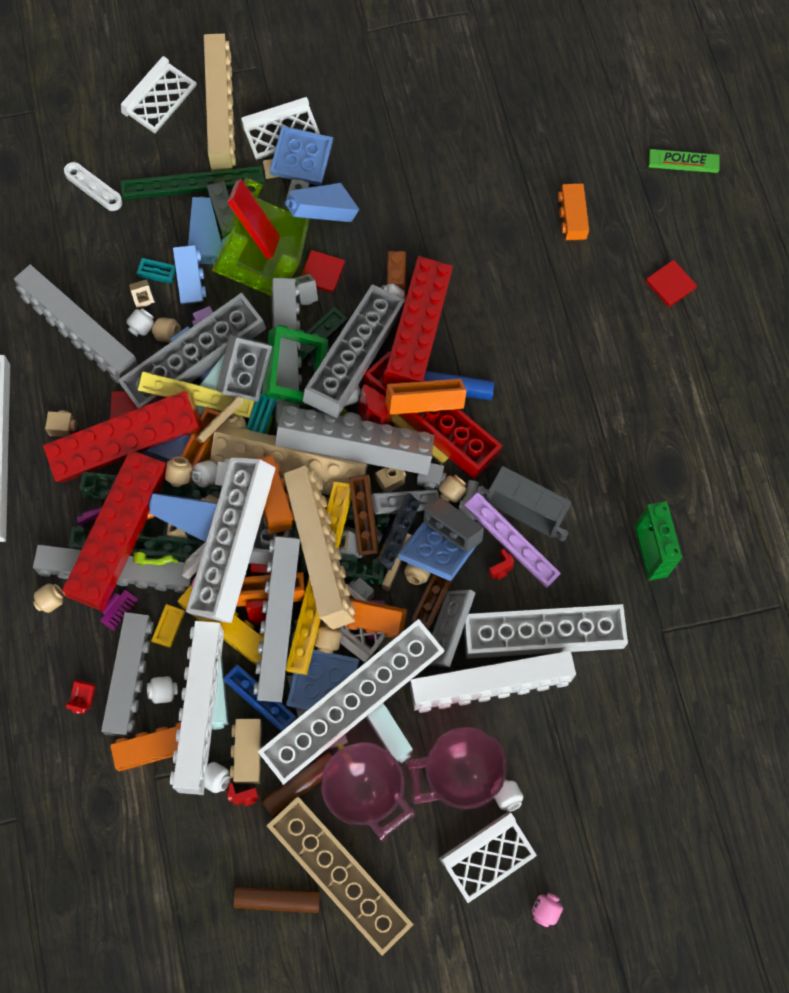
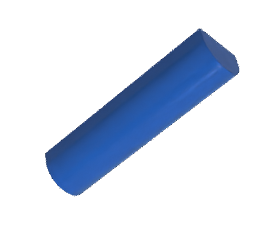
[424,371,495,401]
[223,664,297,732]

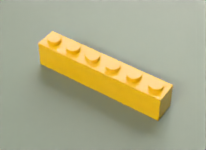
[178,584,264,665]

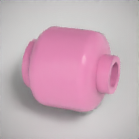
[532,893,563,927]

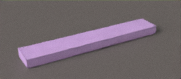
[464,491,561,588]

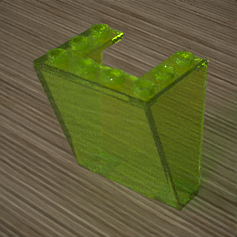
[212,178,310,296]

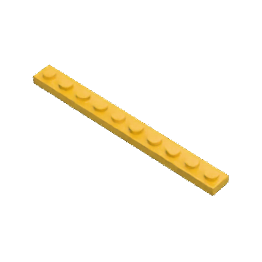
[286,482,351,675]

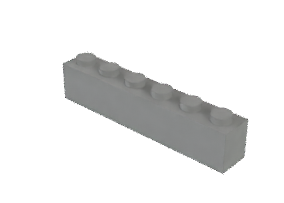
[101,612,153,738]

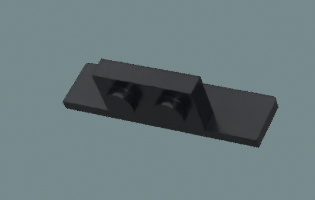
[377,493,420,571]

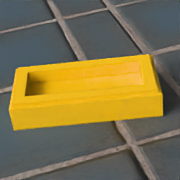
[151,604,185,648]

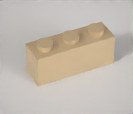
[230,719,262,784]

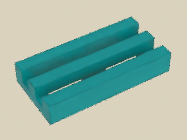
[137,258,176,284]
[246,393,277,434]

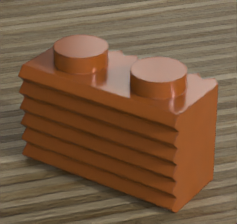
[387,251,406,292]

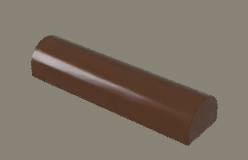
[349,475,379,556]
[411,574,455,630]
[261,751,340,818]
[234,886,320,914]

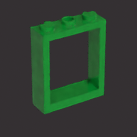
[262,325,328,408]
[634,501,682,581]

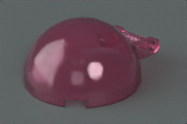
[407,727,507,810]
[321,742,416,841]

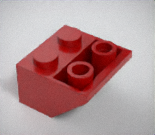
[357,384,393,425]

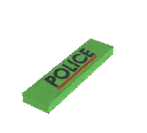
[649,149,719,173]

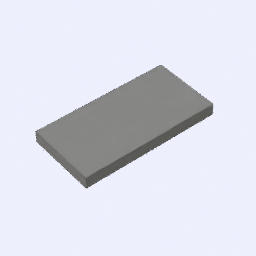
[428,590,475,667]

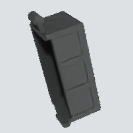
[477,466,572,541]

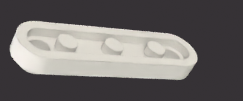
[64,162,122,211]

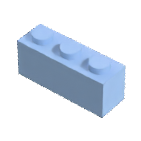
[173,245,207,305]

